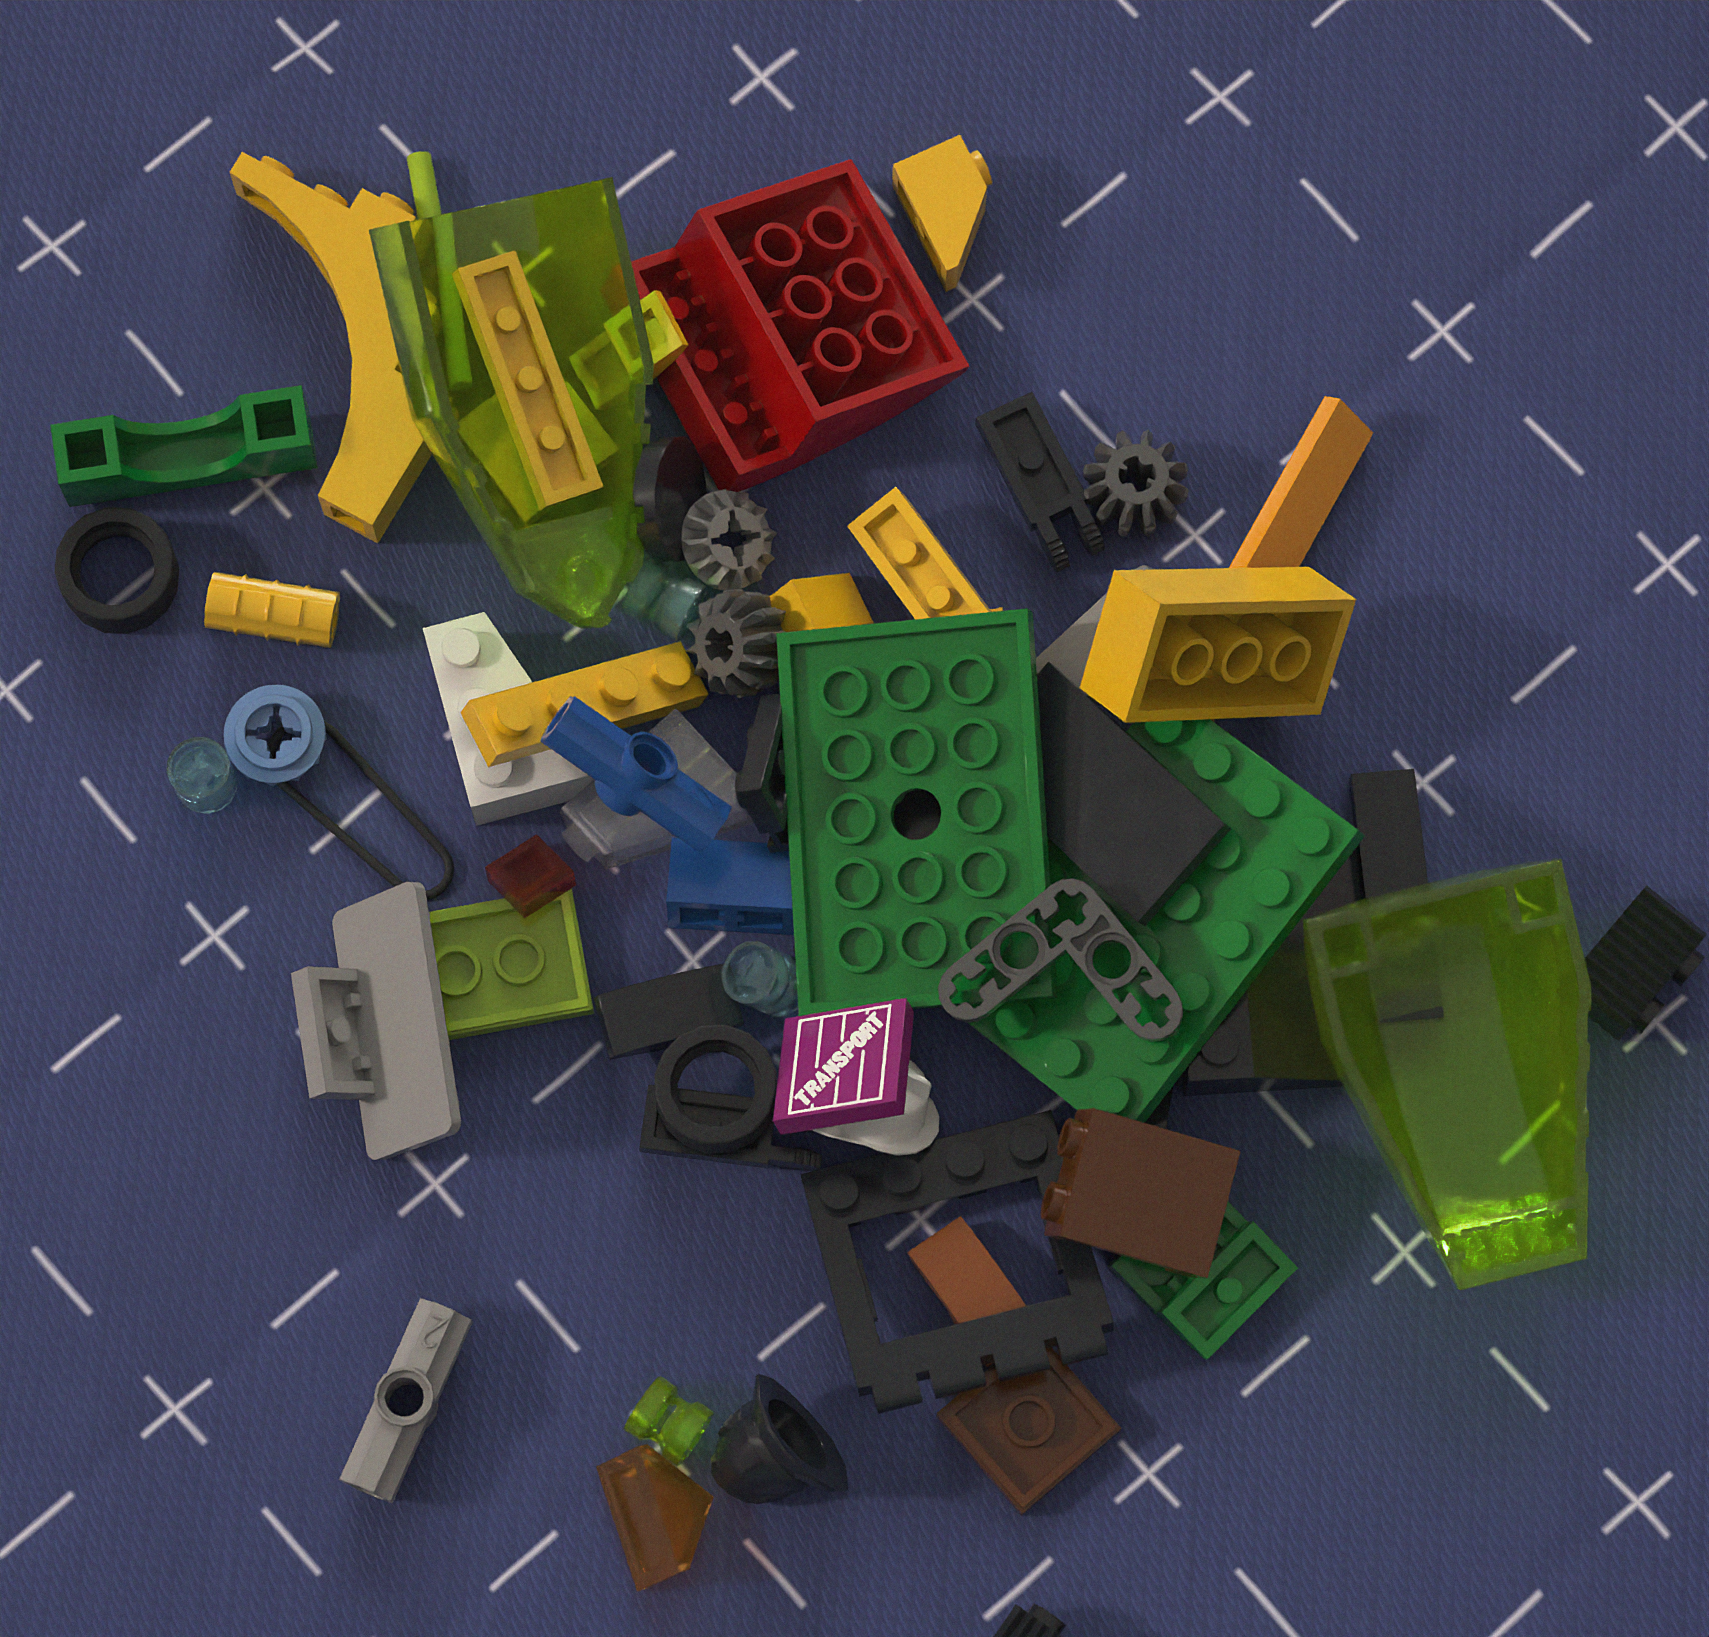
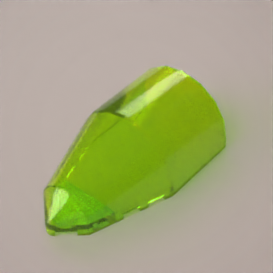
[369,177,654,629]

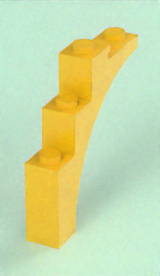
[230,152,453,544]

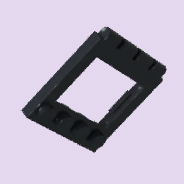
[800,1110,1114,1414]

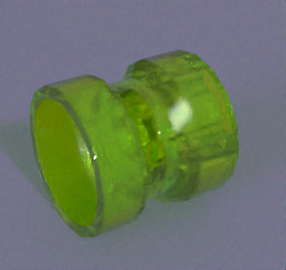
[624,1375,715,1467]

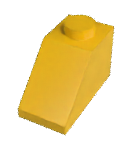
[892,135,992,292]

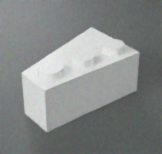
[423,612,597,826]

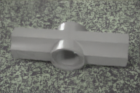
[339,1298,473,1504]

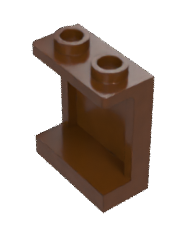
[1041,1108,1241,1278]

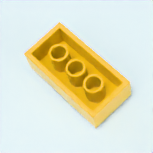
[1079,567,1356,723]

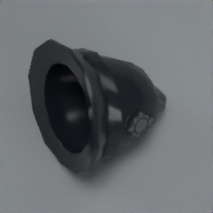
[711,1374,849,1504]

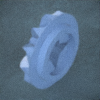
[224,685,327,787]

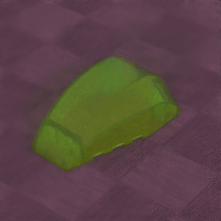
[1303,858,1591,1290]

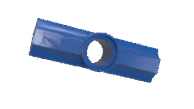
[540,696,732,852]

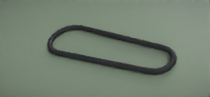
[268,721,454,900]

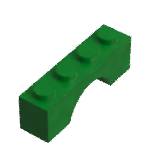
[50,385,318,507]

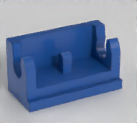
[666,837,794,935]

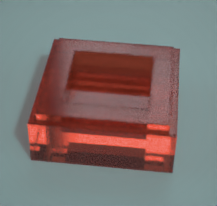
[485,834,576,918]

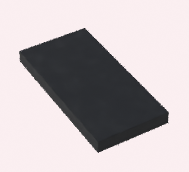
[1037,661,1232,926]

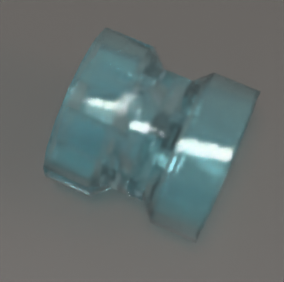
[622,557,708,642]
[167,737,238,814]
[722,941,798,1017]

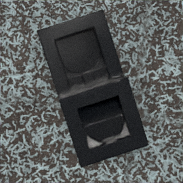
[594,963,744,1060]

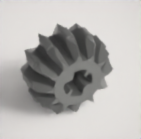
[1083,429,1189,538]
[686,589,786,698]

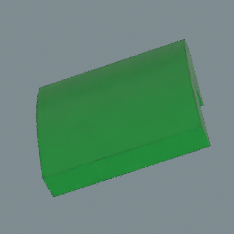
[1107,1202,1298,1360]

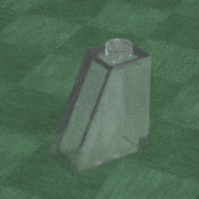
[561,708,754,870]

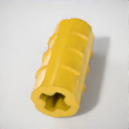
[204,572,340,648]

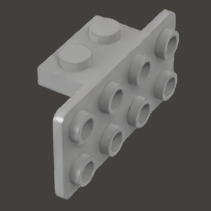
[291,882,461,1160]

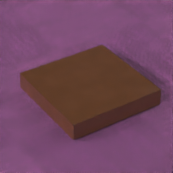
[936,1347,1122,1516]

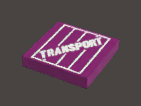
[773,998,914,1135]

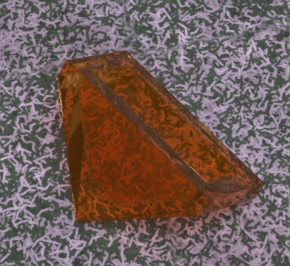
[596,1444,713,1592]

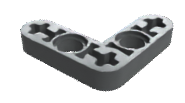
[938,879,1183,1042]

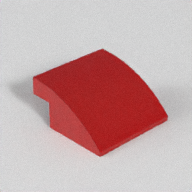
[607,159,970,492]

